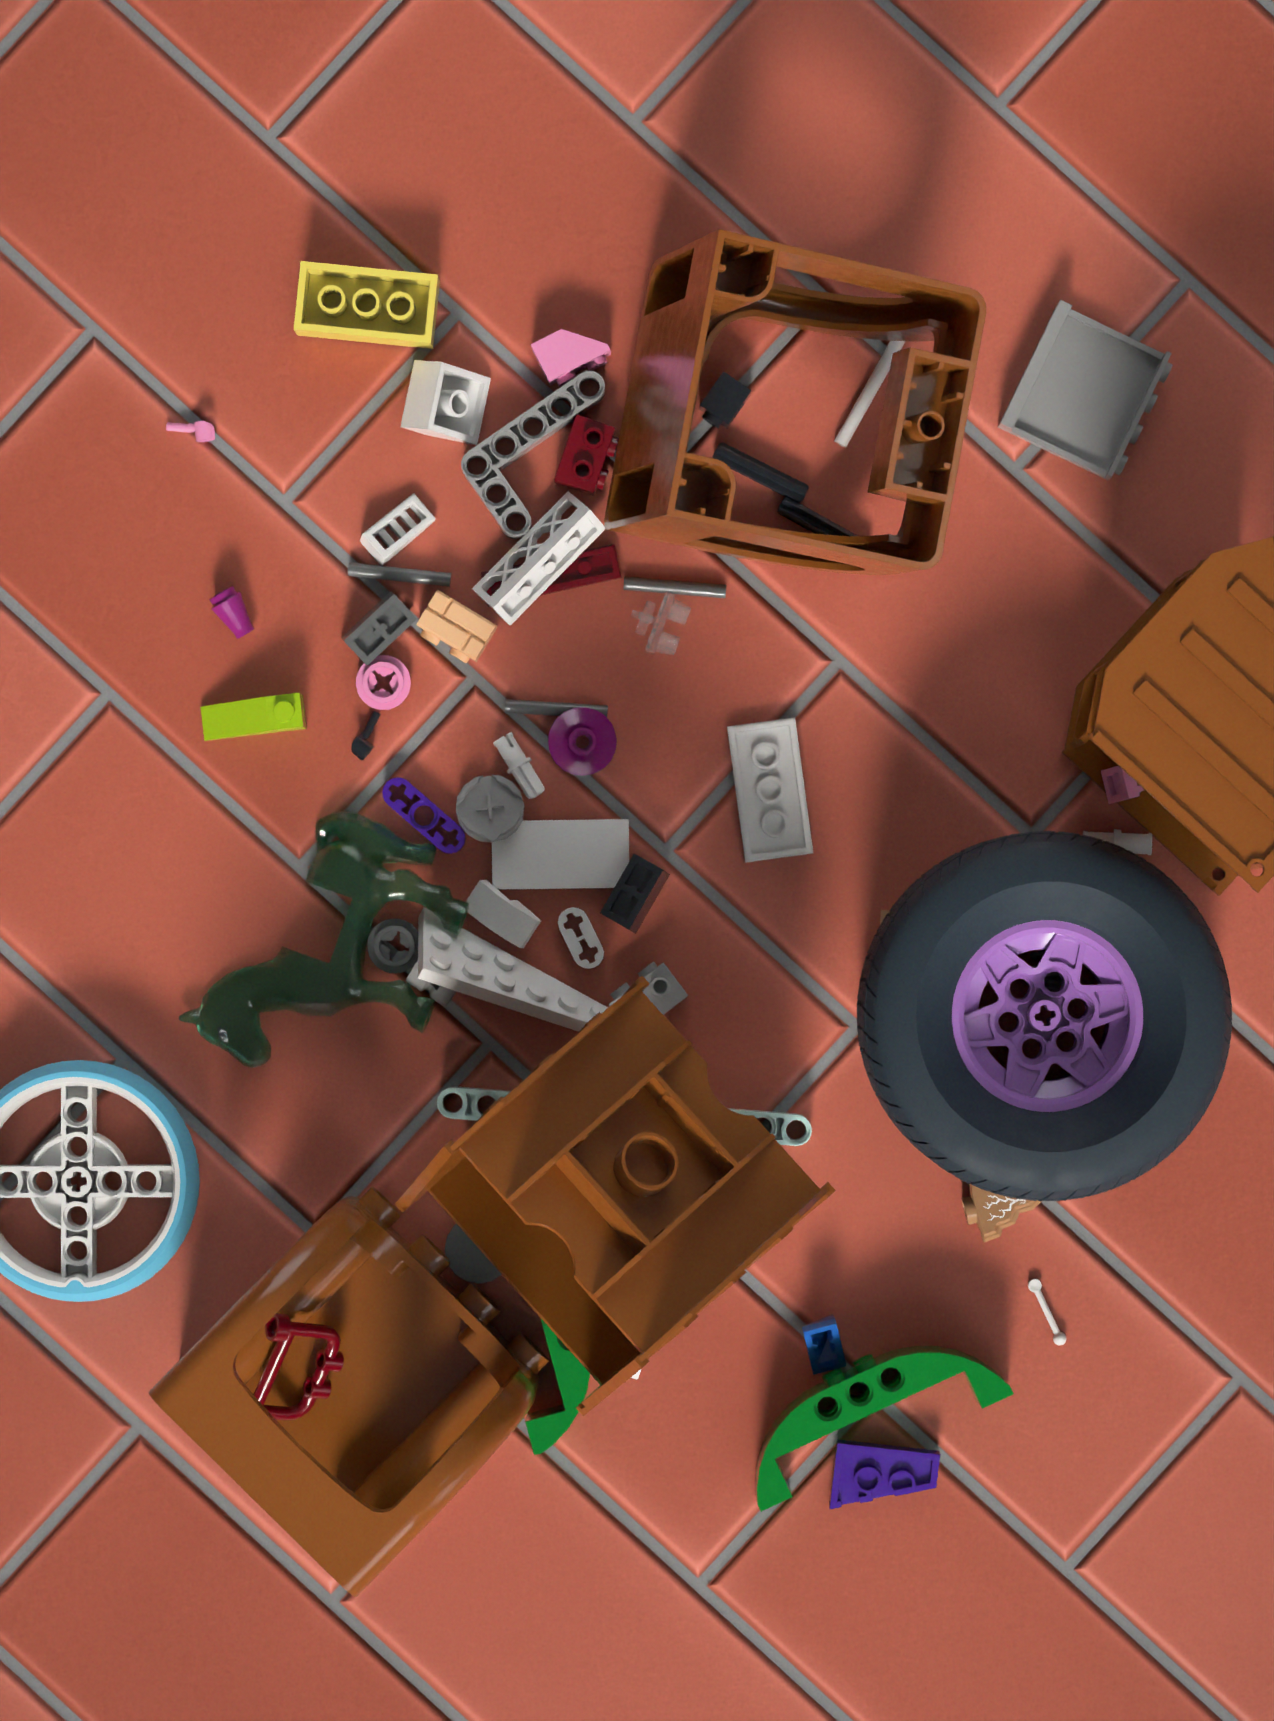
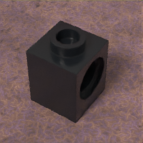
[699,371,751,429]

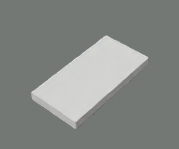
[727,717,813,863]
[492,819,629,890]

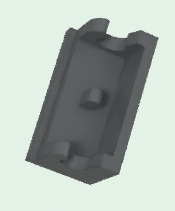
[341,591,417,666]

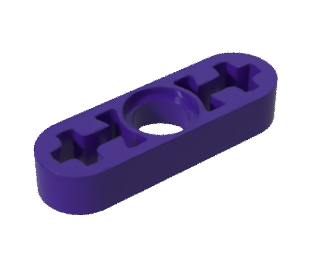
[382,777,466,854]

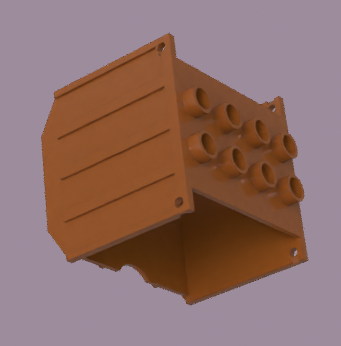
[1062,536,1274,896]
[395,976,836,1416]

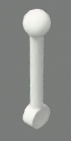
[1028,1279,1067,1345]

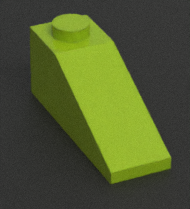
[200,692,307,741]

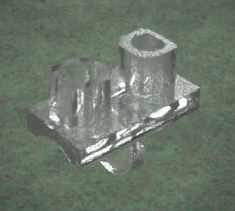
[630,592,691,656]

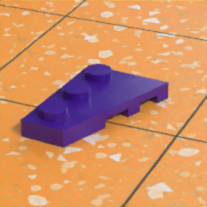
[829,1439,940,1509]

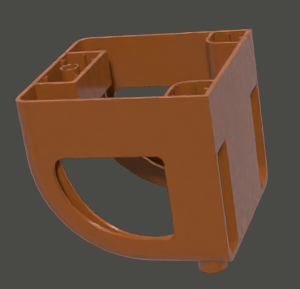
[604,229,986,575]
[149,1187,549,1597]

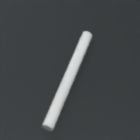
[834,341,906,448]

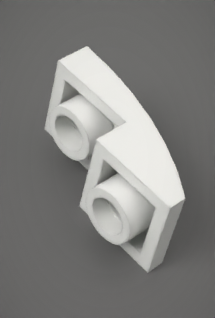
[462,880,541,948]

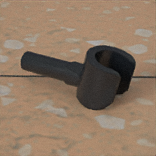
[351,711,381,760]

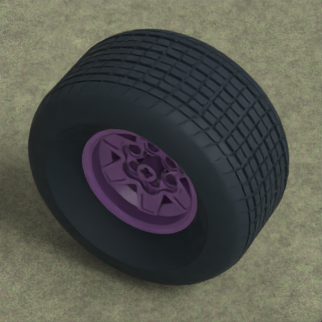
[857,831,1232,1201]

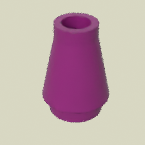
[209,586,255,639]

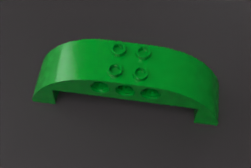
[525,1319,590,1455]
[755,1346,1014,1512]

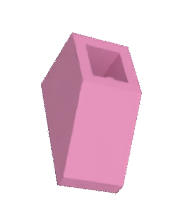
[531,329,611,387]

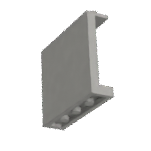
[998,300,1173,480]

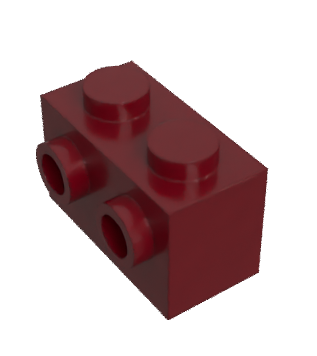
[554,414,619,496]

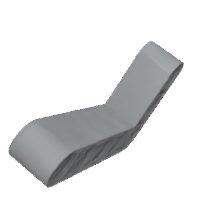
[461,371,605,539]

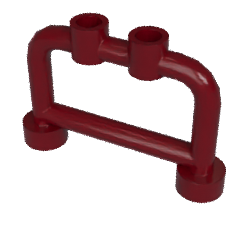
[254,1313,344,1420]

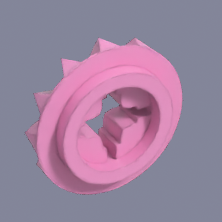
[356,655,411,710]

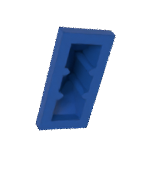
[802,1314,846,1375]

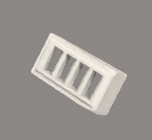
[360,493,436,566]

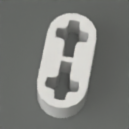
[558,907,604,969]

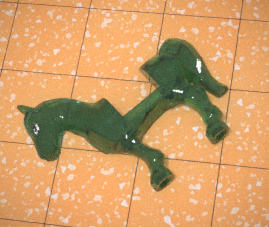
[179,810,469,1068]

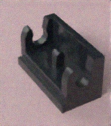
[600,854,670,934]

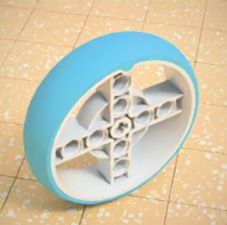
[0,1060,200,1302]

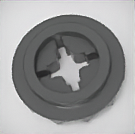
[367,919,418,973]

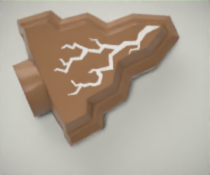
[961,1183,1042,1242]

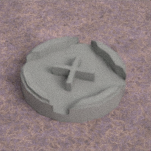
[456,775,524,842]

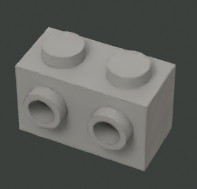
[609,961,689,1015]

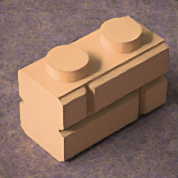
[416,590,497,663]

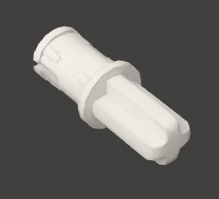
[493,732,545,799]

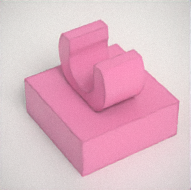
[1101,766,1144,804]

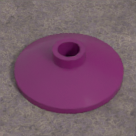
[548,707,617,776]

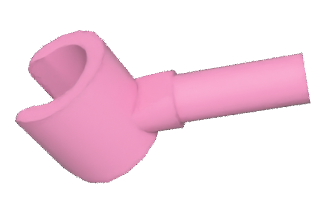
[166,421,215,442]

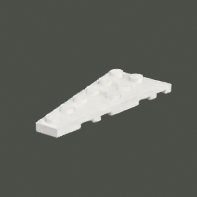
[418,907,608,1031]

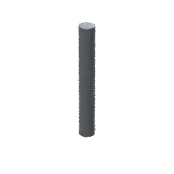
[348,562,451,587]
[623,576,727,598]
[505,699,608,717]

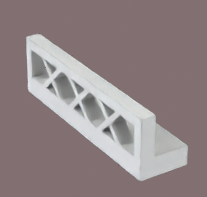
[472,491,605,625]

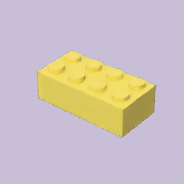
[294,261,440,349]

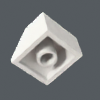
[400,360,491,445]

